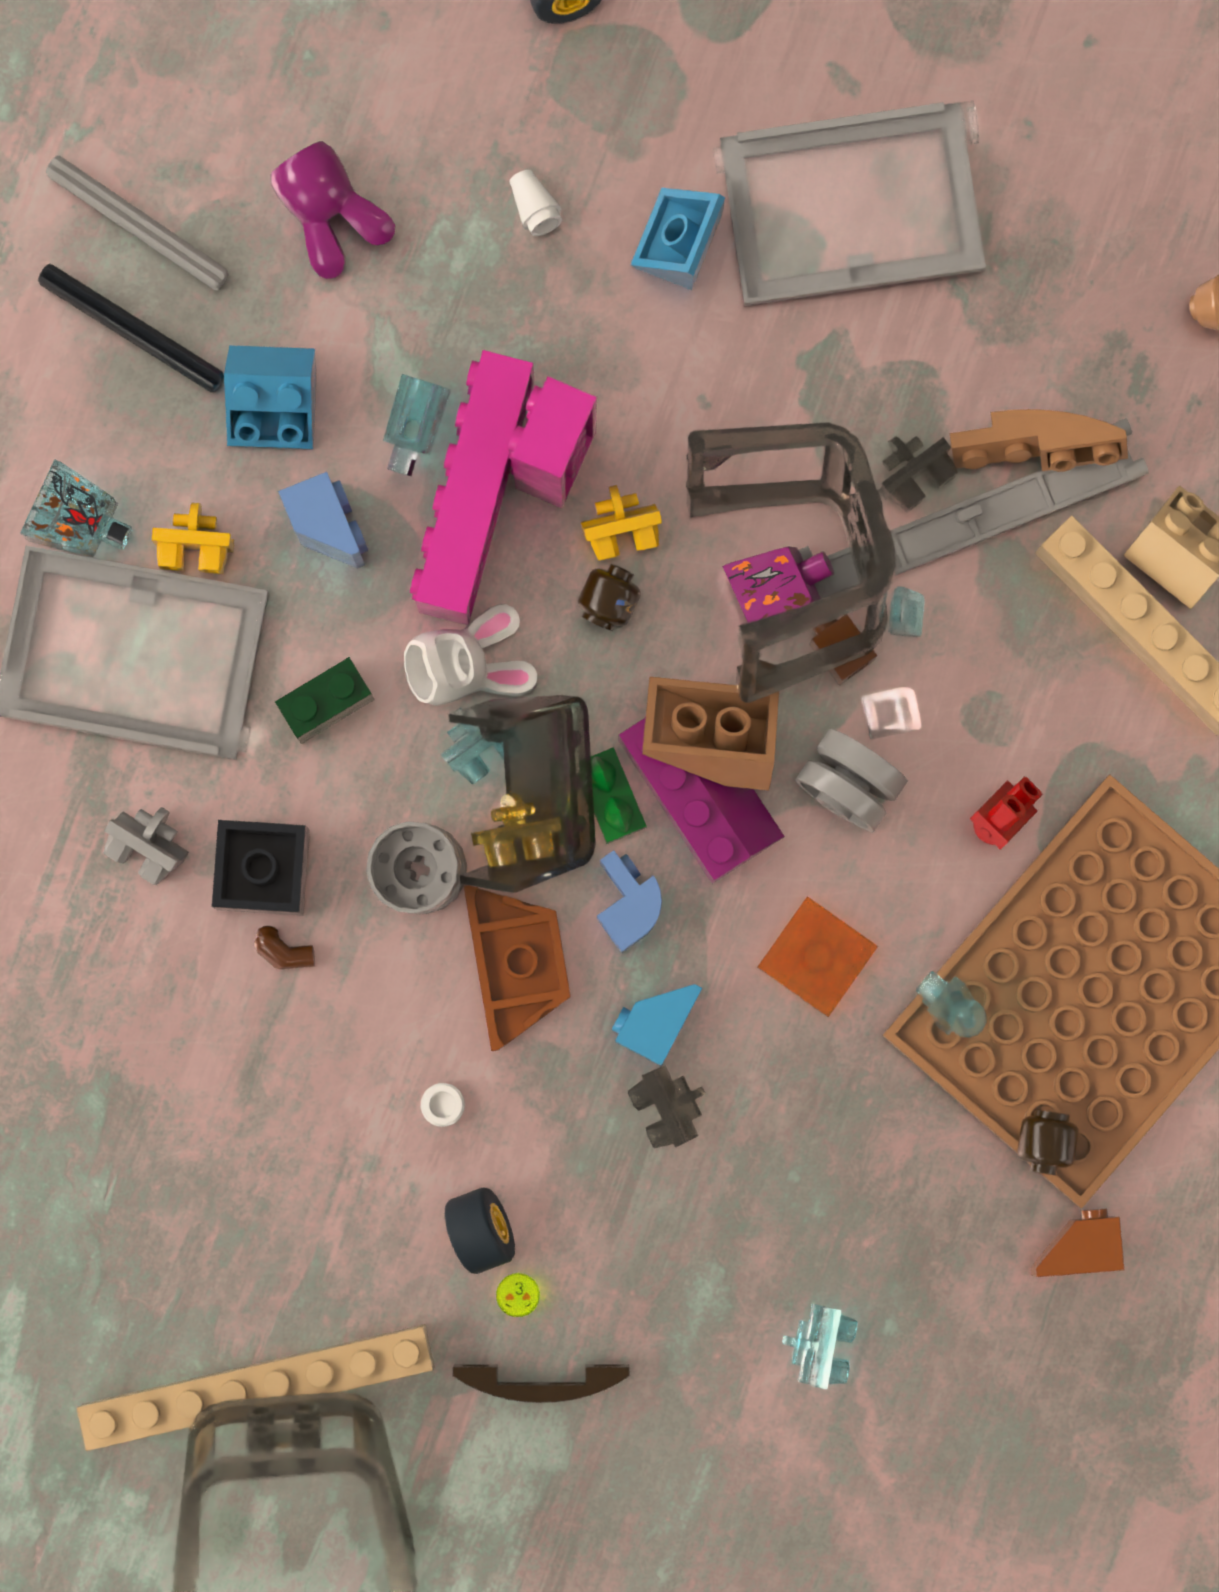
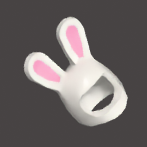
[404,604,537,706]

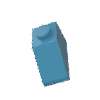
[611,984,702,1066]

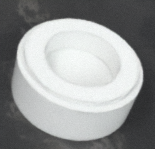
[421,1083,465,1127]

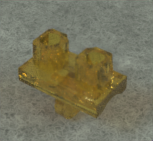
[471,793,562,867]

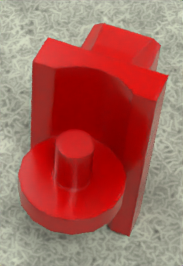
[970,776,1043,850]

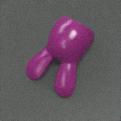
[270,141,395,279]

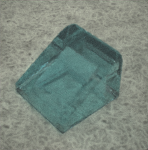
[888,586,925,637]

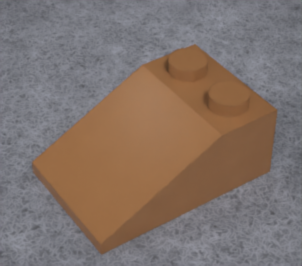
[642,677,779,791]

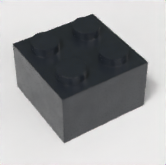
[212,820,310,916]

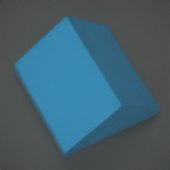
[631,188,725,290]

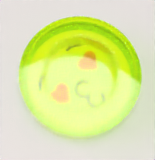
[496,1273,540,1317]

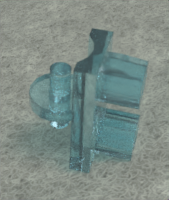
[440,707,523,784]
[916,971,987,1038]
[782,1304,858,1389]

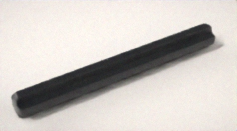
[38,264,224,393]

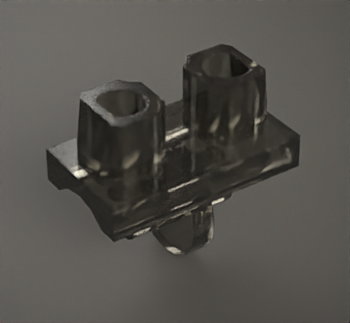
[878,436,958,513]
[628,1065,706,1148]

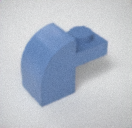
[597,850,662,954]

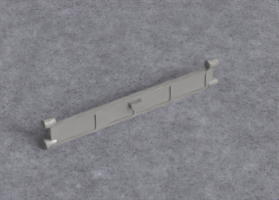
[799,418,1149,607]

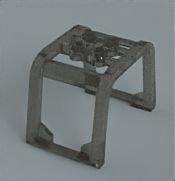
[686,422,896,703]
[172,1392,417,1592]

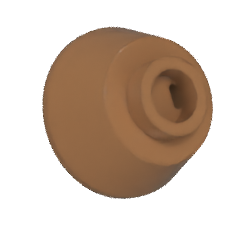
[1189,275,1219,331]

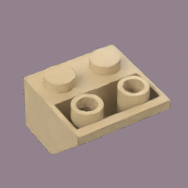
[1123,485,1219,609]

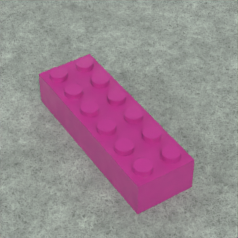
[410,350,535,626]

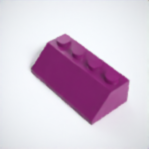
[618,717,785,884]

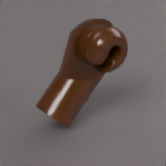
[254,926,315,970]

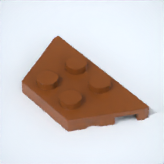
[464,885,571,1052]

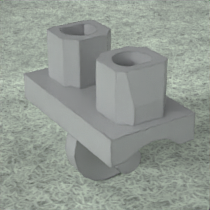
[103,807,189,885]

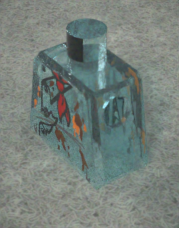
[383,374,451,476]
[20,459,132,558]

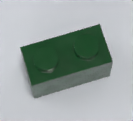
[275,657,375,744]

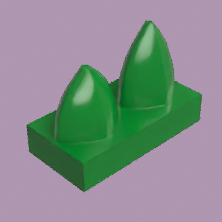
[574,747,647,844]

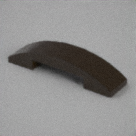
[453,1364,630,1403]

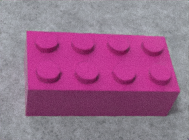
[508,376,597,509]

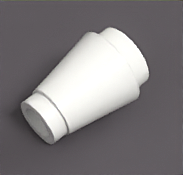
[510,170,562,236]

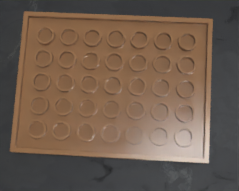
[882,774,1219,1209]

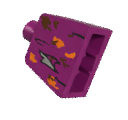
[722,546,834,641]

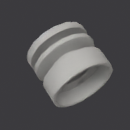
[366,821,467,914]

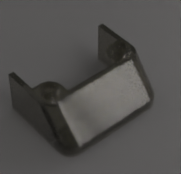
[449,695,596,893]

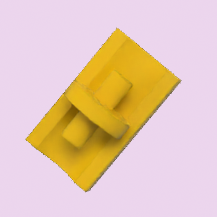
[581,485,662,561]
[152,502,235,574]

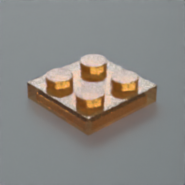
[757,896,878,1018]

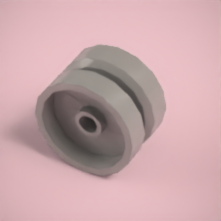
[795,728,908,833]

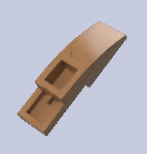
[950,409,1128,472]

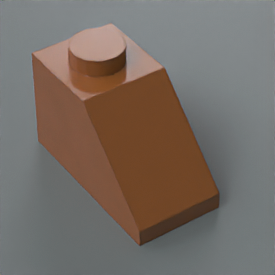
[1031,1209,1124,1277]

